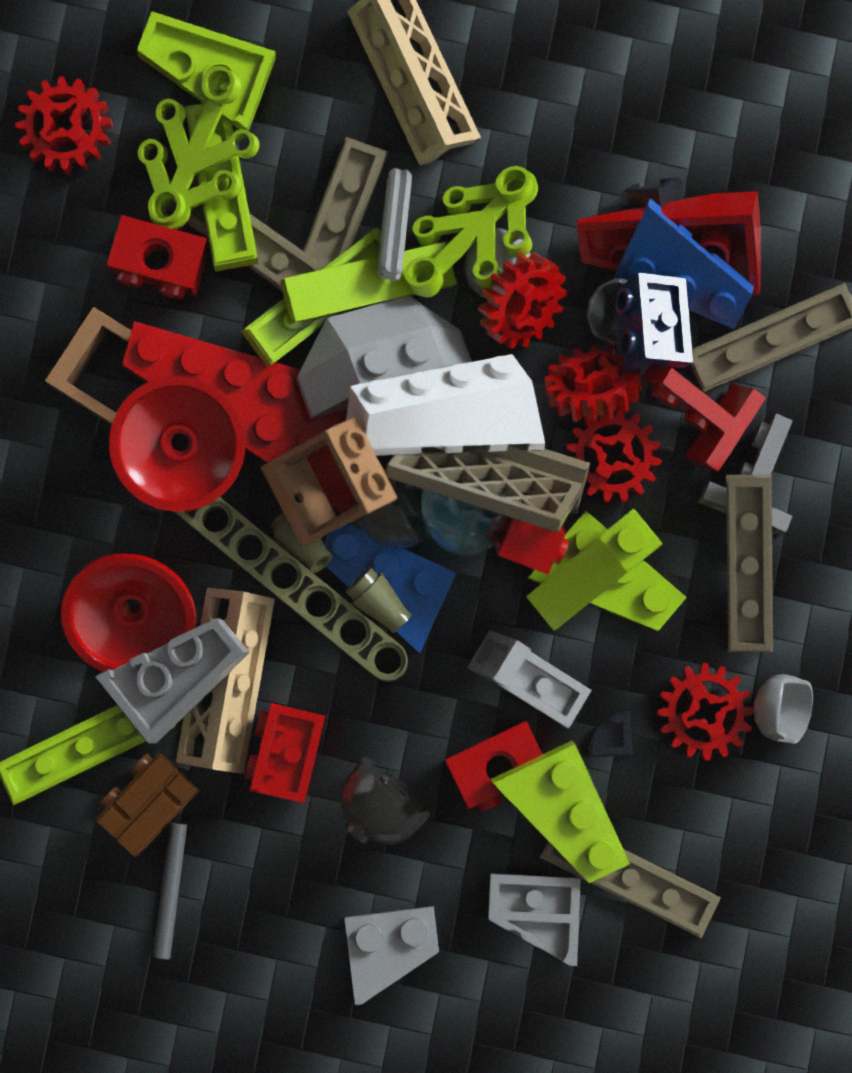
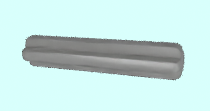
[377,168,412,282]

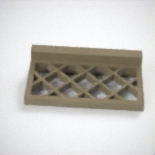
[386,444,590,532]

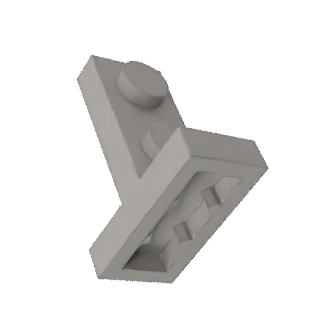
[698,414,793,536]
[467,630,592,728]

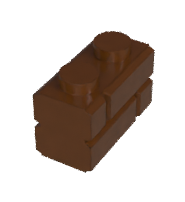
[95,753,200,857]

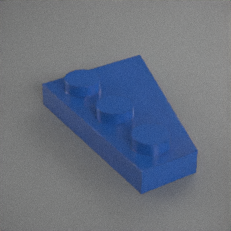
[614,198,754,329]
[324,524,456,654]

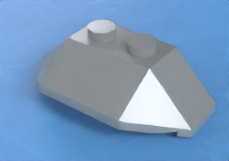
[296,295,472,420]

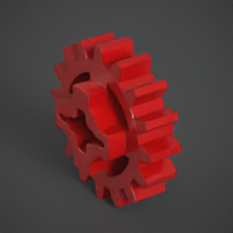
[16,76,113,174]
[478,252,567,349]
[545,345,643,423]
[565,410,662,504]
[656,663,754,760]

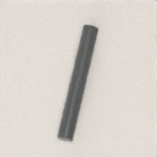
[152,823,187,959]

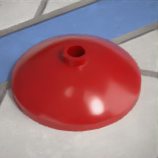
[109,376,246,512]
[61,554,196,672]

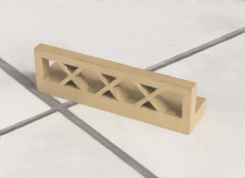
[347,0,481,165]
[176,588,275,774]

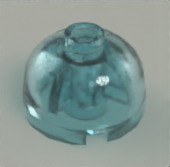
[421,465,509,555]

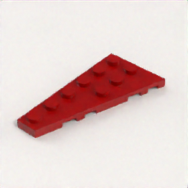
[121,321,358,523]

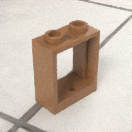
[45,307,131,425]
[261,417,397,547]

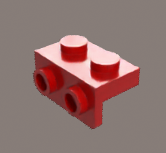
[245,703,326,803]

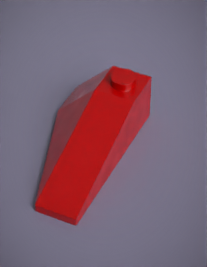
[576,191,761,295]

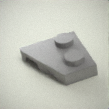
[488,873,581,966]
[345,906,439,1005]

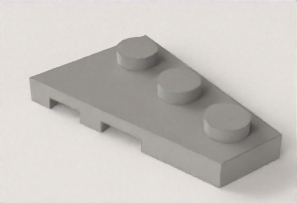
[95,618,250,743]

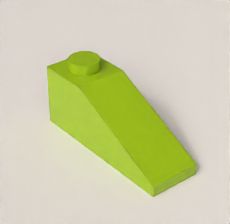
[526,509,663,631]

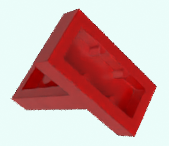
[642,365,766,472]

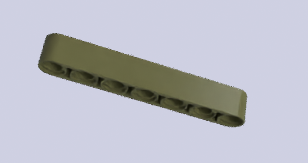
[173,497,408,682]

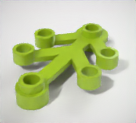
[138,66,259,230]
[404,166,538,297]

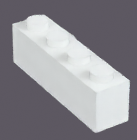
[346,354,545,455]

